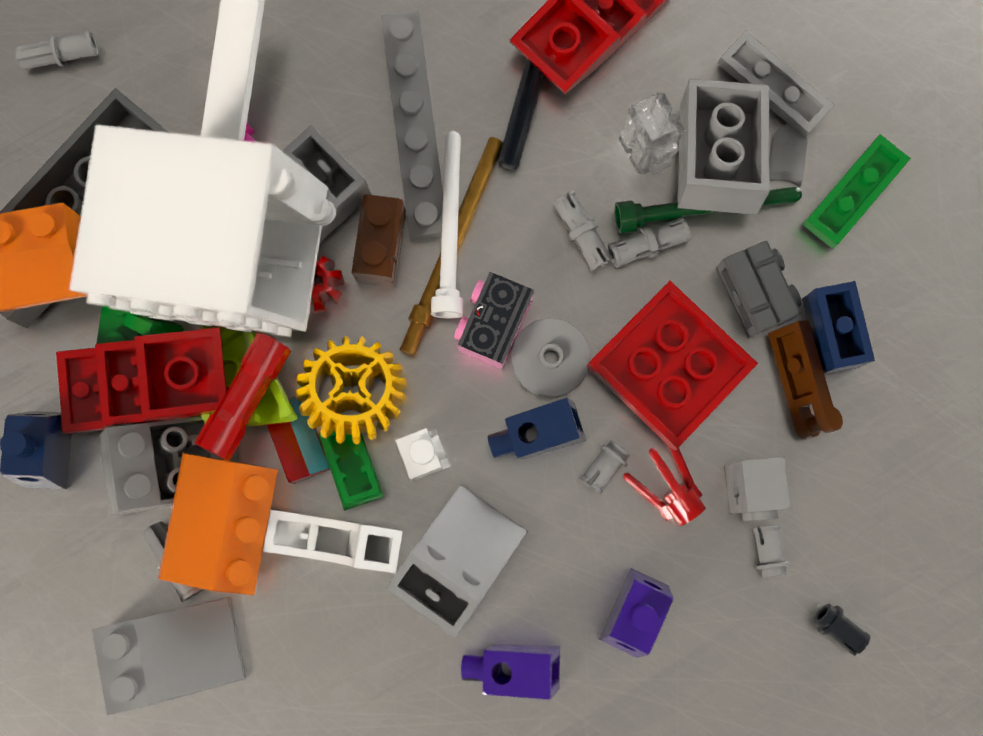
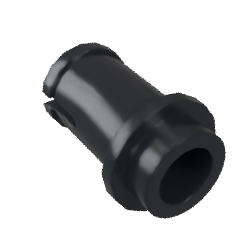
[814,604,871,656]

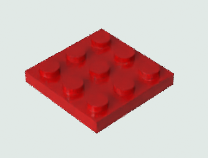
[586,281,758,451]

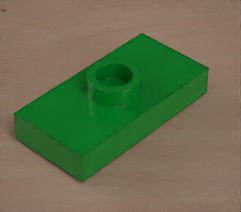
[318,431,383,511]

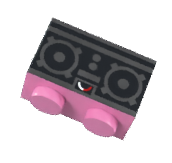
[454,272,535,370]

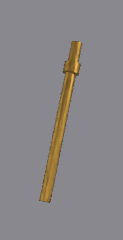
[399,137,503,356]

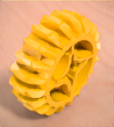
[295,335,406,445]

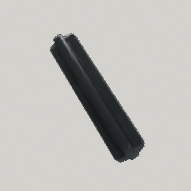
[498,59,544,170]

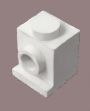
[395,428,451,481]

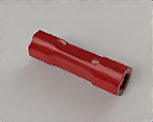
[194,333,291,461]

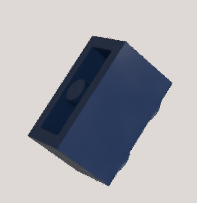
[802,281,875,375]

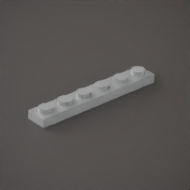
[381,11,443,241]

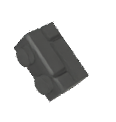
[717,241,802,338]

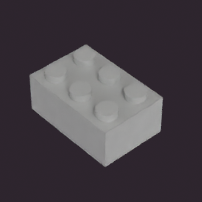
[678,79,770,215]

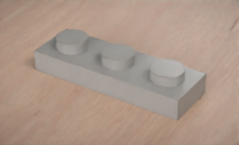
[717,30,834,138]

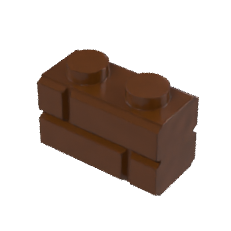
[351,194,406,287]

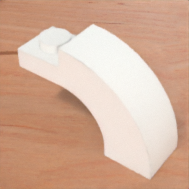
[263,510,403,574]

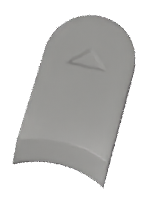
[769,124,807,187]

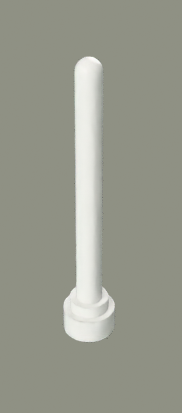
[431,131,464,318]

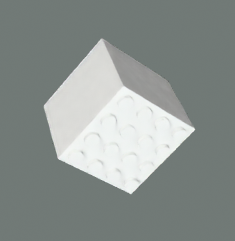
[70,125,336,338]

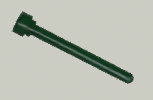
[614,187,802,234]

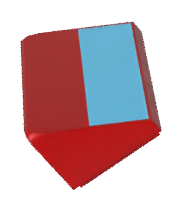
[266,396,330,484]

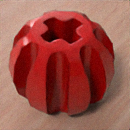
[310,256,345,314]

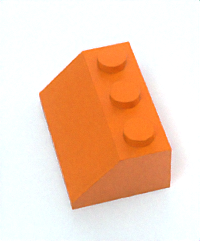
[0,203,88,312]
[158,453,278,595]

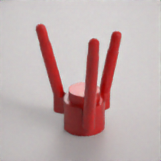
[623,447,706,526]

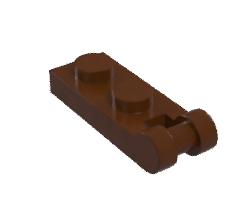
[768,320,843,440]

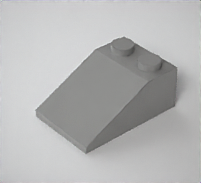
[92,597,246,715]

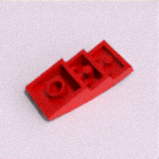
[509,0,669,94]
[56,327,227,434]

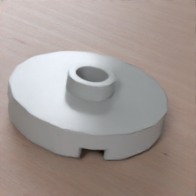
[511,318,591,398]

